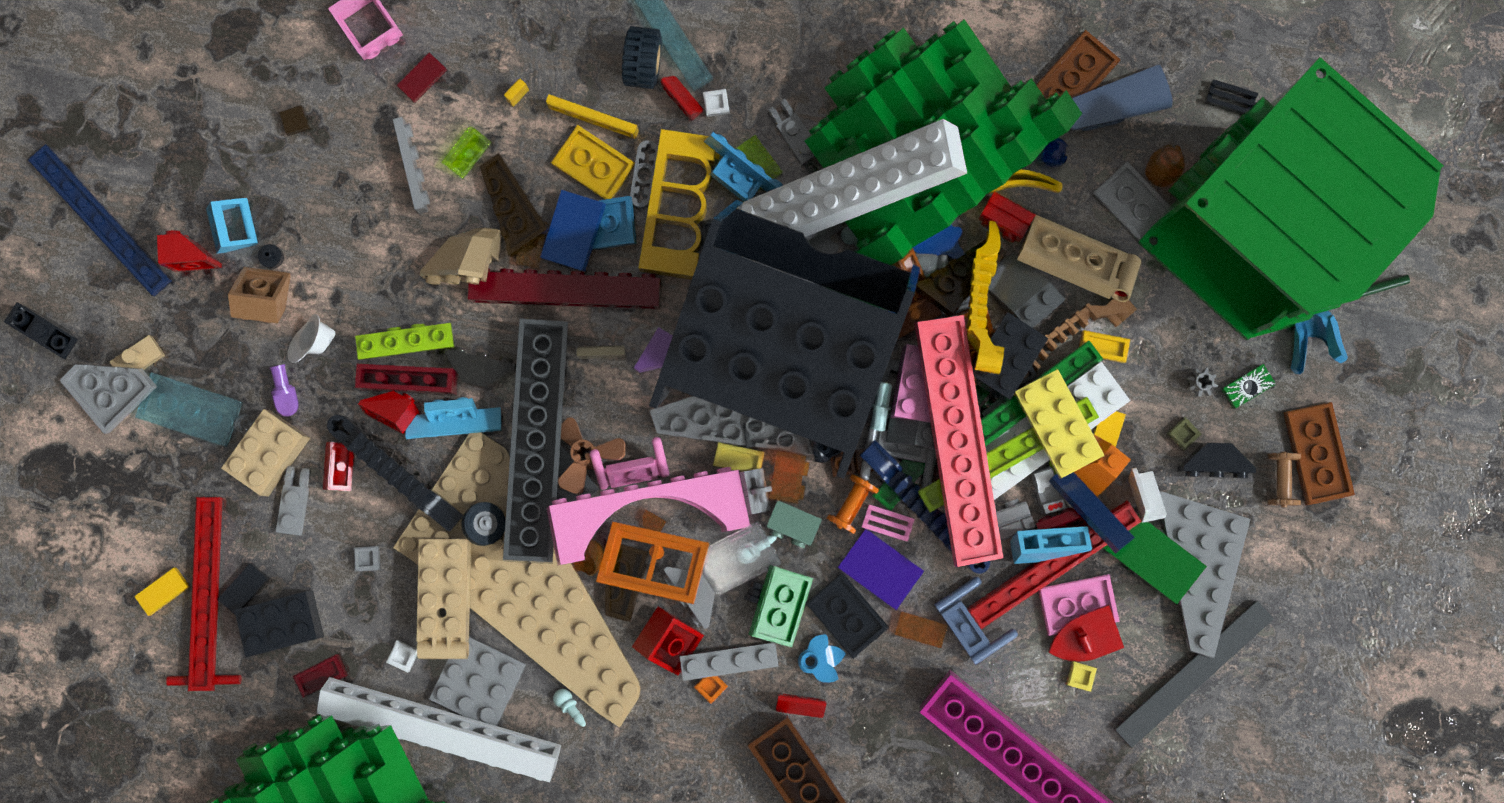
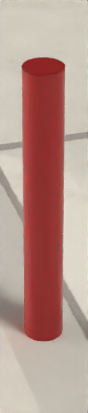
[166,675,242,686]

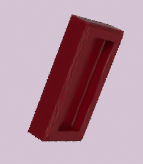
[397,52,447,103]
[292,654,348,698]

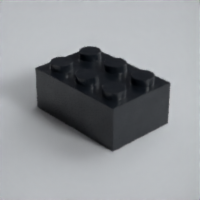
[972,312,1049,402]
[234,591,324,658]

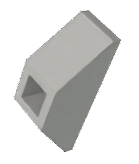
[663,566,715,629]

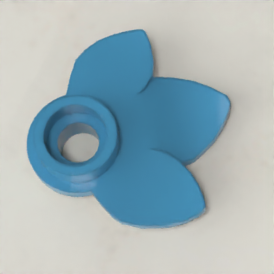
[798,634,846,683]

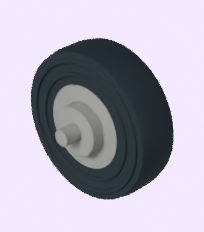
[461,502,506,546]

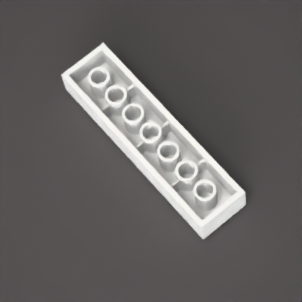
[985,362,1131,500]

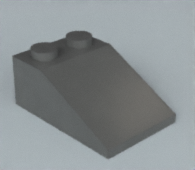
[988,250,1066,328]

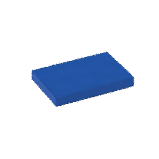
[540,190,606,272]

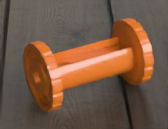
[826,474,879,534]

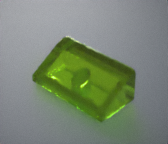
[441,126,492,179]

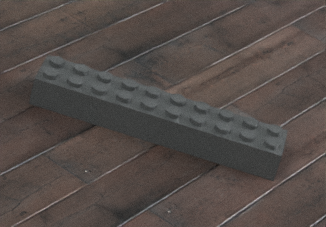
[503,318,568,564]

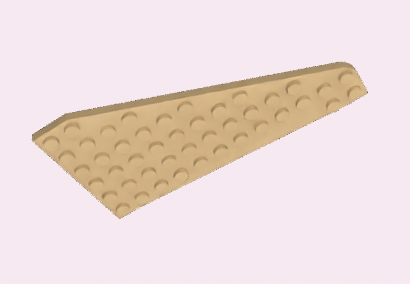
[393,432,641,727]

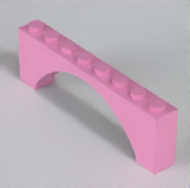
[546,467,750,566]

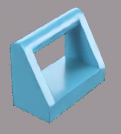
[206,198,258,254]

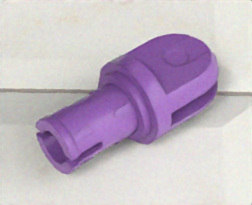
[269,364,298,417]

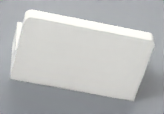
[1128,468,1167,523]

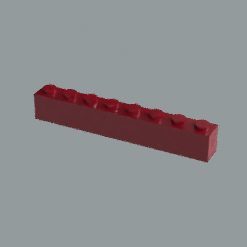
[468,268,661,310]

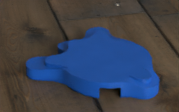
[913,224,964,260]

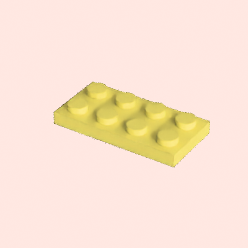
[1014,369,1105,479]

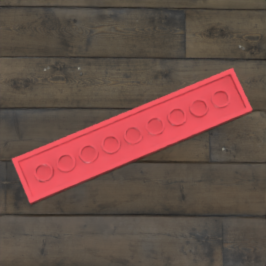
[914,315,1003,567]

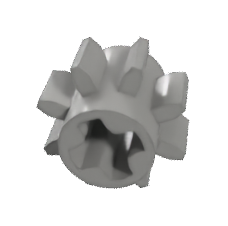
[1186,368,1218,397]

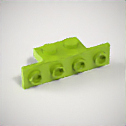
[355,323,454,360]

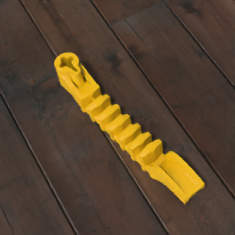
[967,221,1004,374]

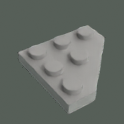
[60,364,157,434]

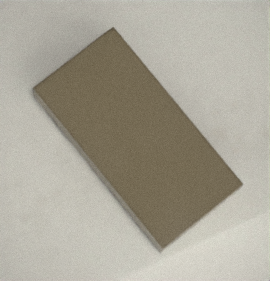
[577,345,627,359]

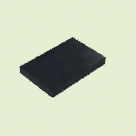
[806,572,889,659]

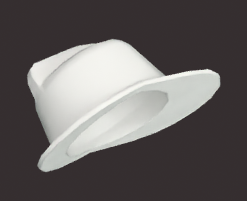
[288,314,335,363]

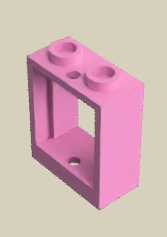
[328,0,403,61]

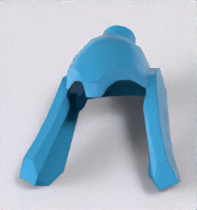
[1291,311,1348,374]

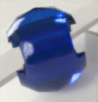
[1041,138,1069,168]

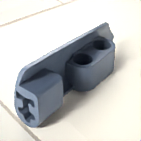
[1070,65,1172,131]

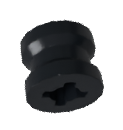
[744,581,763,604]

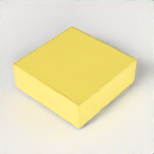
[1066,661,1097,692]

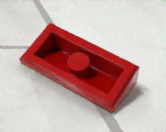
[661,76,704,121]
[323,442,354,491]
[776,693,827,718]

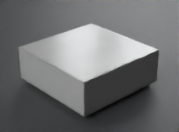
[354,546,380,572]

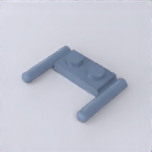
[934,576,1018,665]

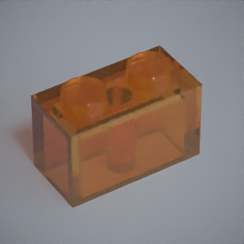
[769,451,810,504]

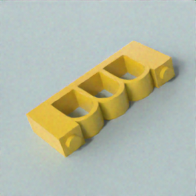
[638,129,720,280]

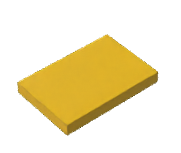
[551,125,635,200]

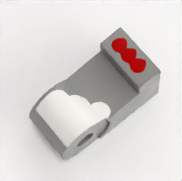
[1031,467,1066,514]

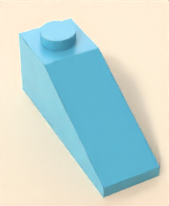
[1010,526,1092,564]

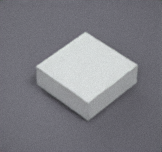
[703,89,730,117]
[386,640,417,673]

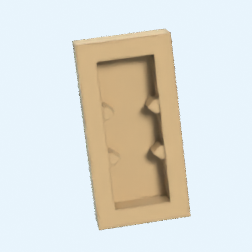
[109,335,165,370]

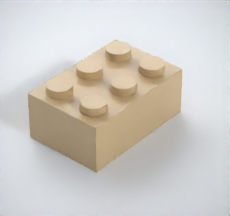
[221,409,310,497]

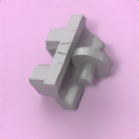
[740,468,772,515]

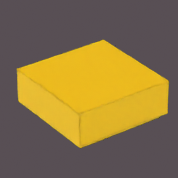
[504,79,529,107]

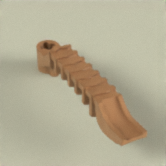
[1024,298,1137,378]

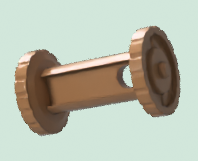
[1268,452,1301,508]

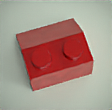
[157,230,222,272]
[632,606,704,676]

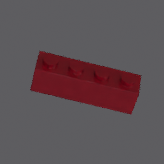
[355,364,458,395]

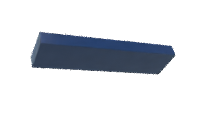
[1049,472,1135,554]

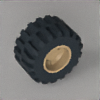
[622,26,662,89]

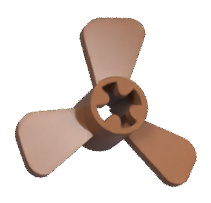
[558,417,626,495]

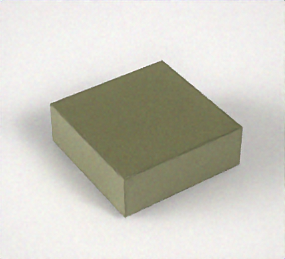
[1166,417,1202,451]

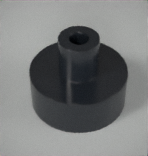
[258,244,284,269]

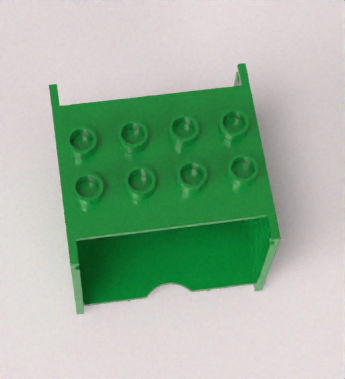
[1137,57,1444,341]

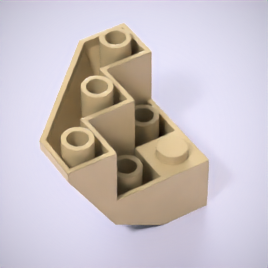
[420,228,502,285]

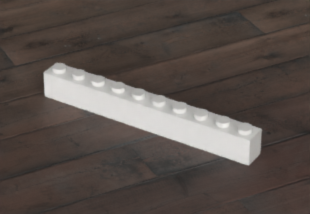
[316,677,561,782]

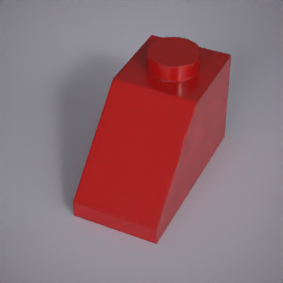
[358,391,419,434]

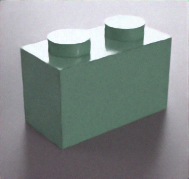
[766,500,822,548]

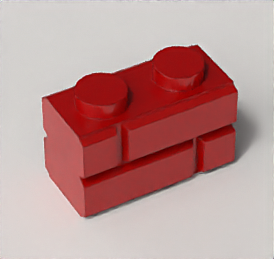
[978,191,1036,243]

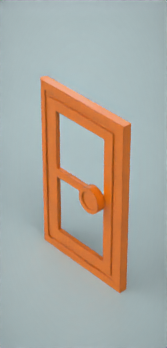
[596,522,709,604]

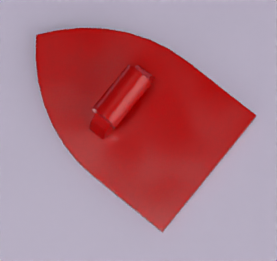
[1048,604,1124,662]

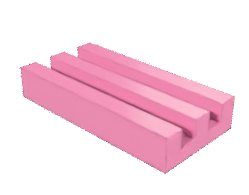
[862,504,915,542]

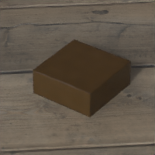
[279,105,311,136]

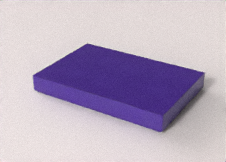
[837,529,924,610]

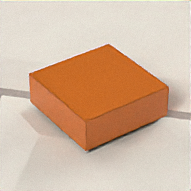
[694,676,728,704]

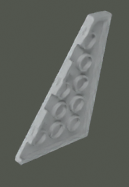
[650,396,813,455]
[1160,491,1250,658]

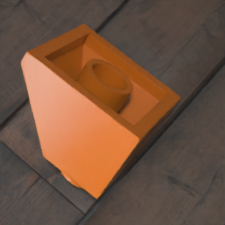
[1074,434,1131,497]

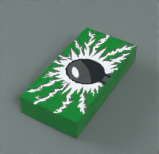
[1221,364,1276,409]

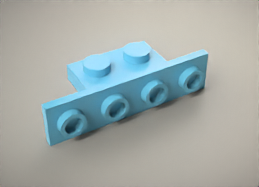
[405,397,502,439]

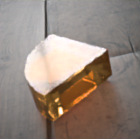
[643,510,667,532]

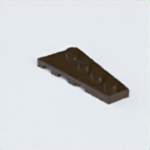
[479,153,550,257]
[915,239,1007,317]

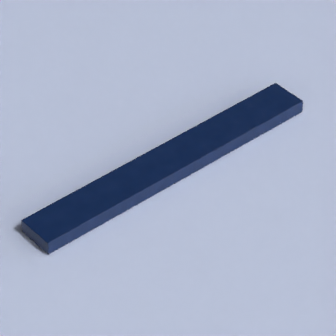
[28,144,172,297]

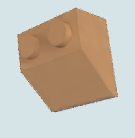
[228,267,291,323]

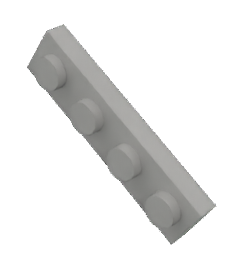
[393,117,430,214]
[679,642,779,681]

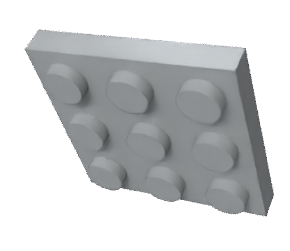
[429,636,527,726]

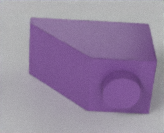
[634,327,673,373]

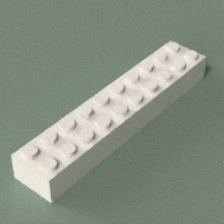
[741,119,967,237]

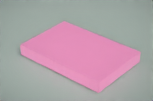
[1038,574,1120,636]

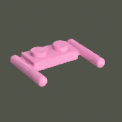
[590,437,669,490]

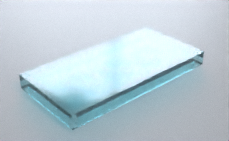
[135,372,243,447]

